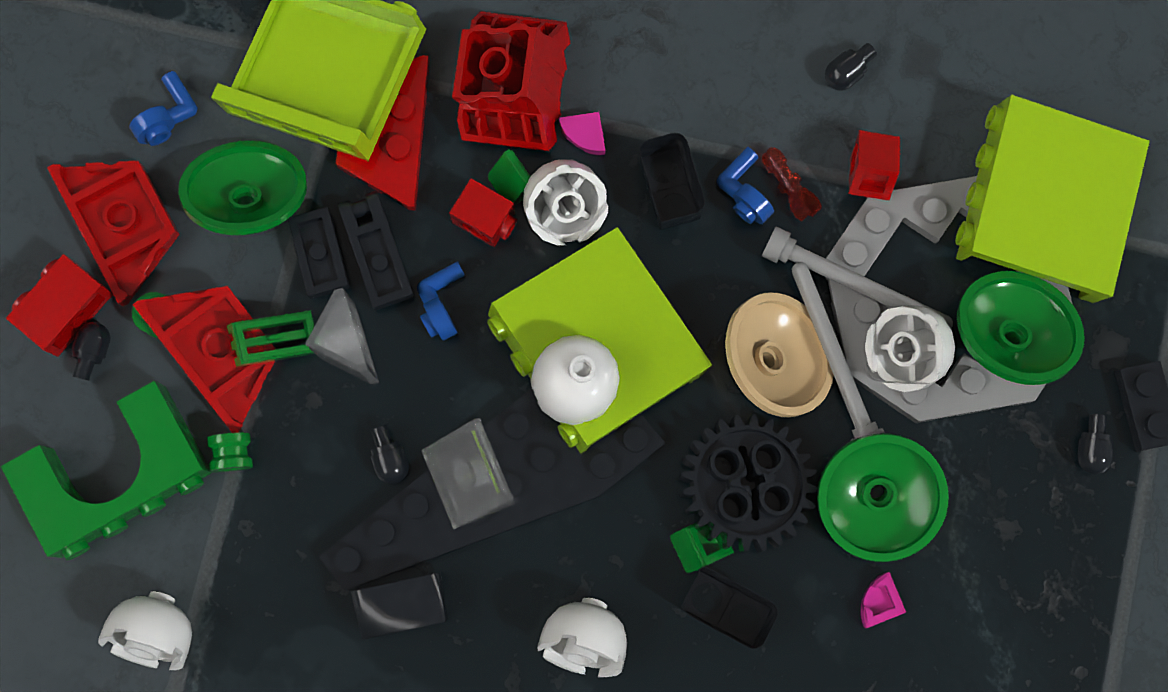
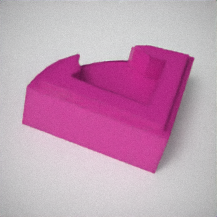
[559,112,606,155]
[861,572,906,628]

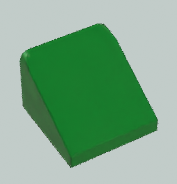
[488,149,531,206]
[670,523,734,573]

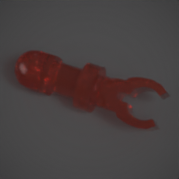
[761,147,822,221]

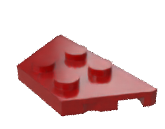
[336,55,430,211]
[47,160,180,306]
[132,286,276,433]

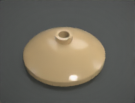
[725,293,833,417]

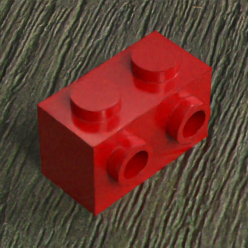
[6,254,113,357]

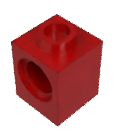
[848,130,900,201]
[449,178,517,247]

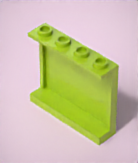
[211,0,426,161]
[955,95,1150,303]
[487,227,712,454]

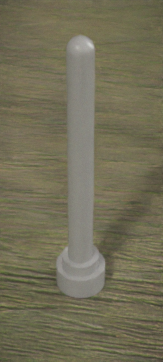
[762,226,953,329]
[792,262,885,441]

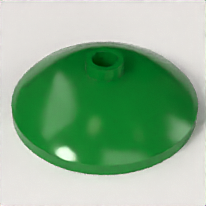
[179,141,307,236]
[957,271,1085,385]
[817,433,949,562]

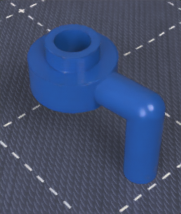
[129,71,198,146]
[717,147,774,224]
[417,261,465,341]

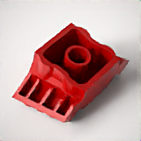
[452,11,571,151]

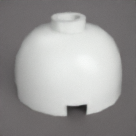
[523,160,608,245]
[865,305,955,392]
[531,335,620,425]
[98,591,192,670]
[537,598,627,677]

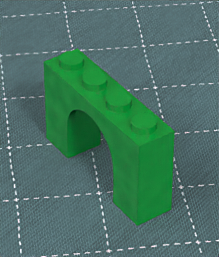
[0,381,212,561]

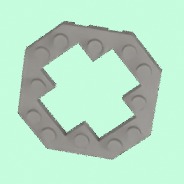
[825,176,1072,423]

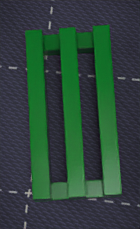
[227,310,320,367]

